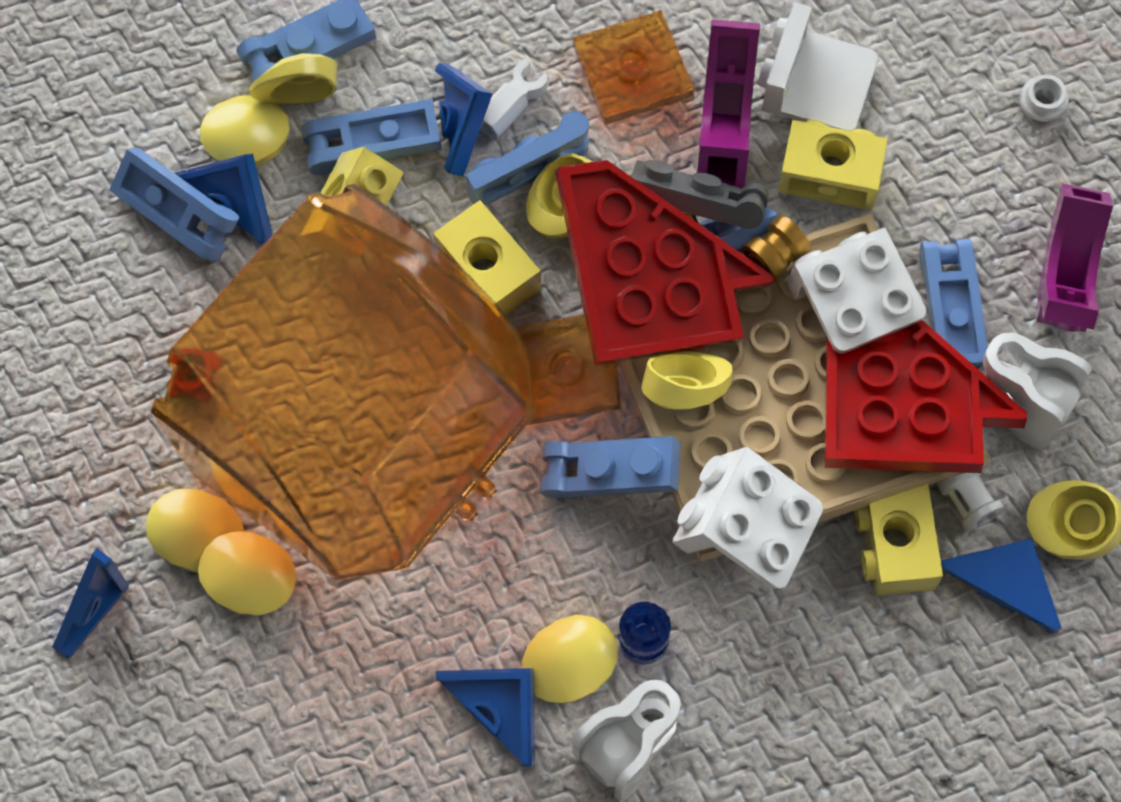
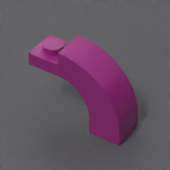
[697,19,760,188]
[1036,183,1113,332]

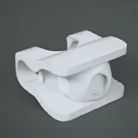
[979,332,1092,450]
[572,680,681,802]

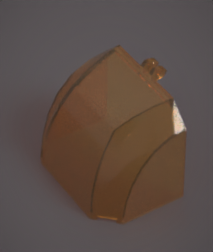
[150,184,536,580]

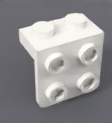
[758,2,878,131]
[786,227,926,353]
[672,447,823,589]

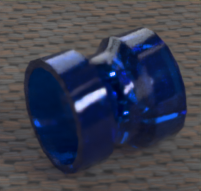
[618,601,671,665]

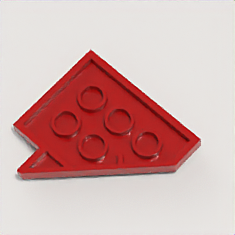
[555,160,774,366]
[825,320,1027,473]

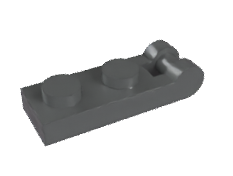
[631,160,769,229]

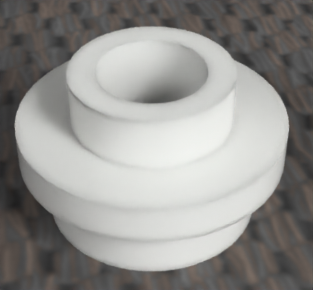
[1020,75,1069,122]

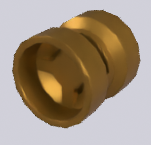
[742,215,812,284]

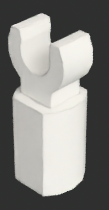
[480,59,549,140]

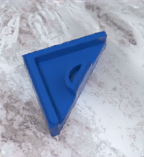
[435,63,493,177]
[175,153,274,244]
[941,539,1062,634]
[52,548,129,659]
[436,668,535,767]

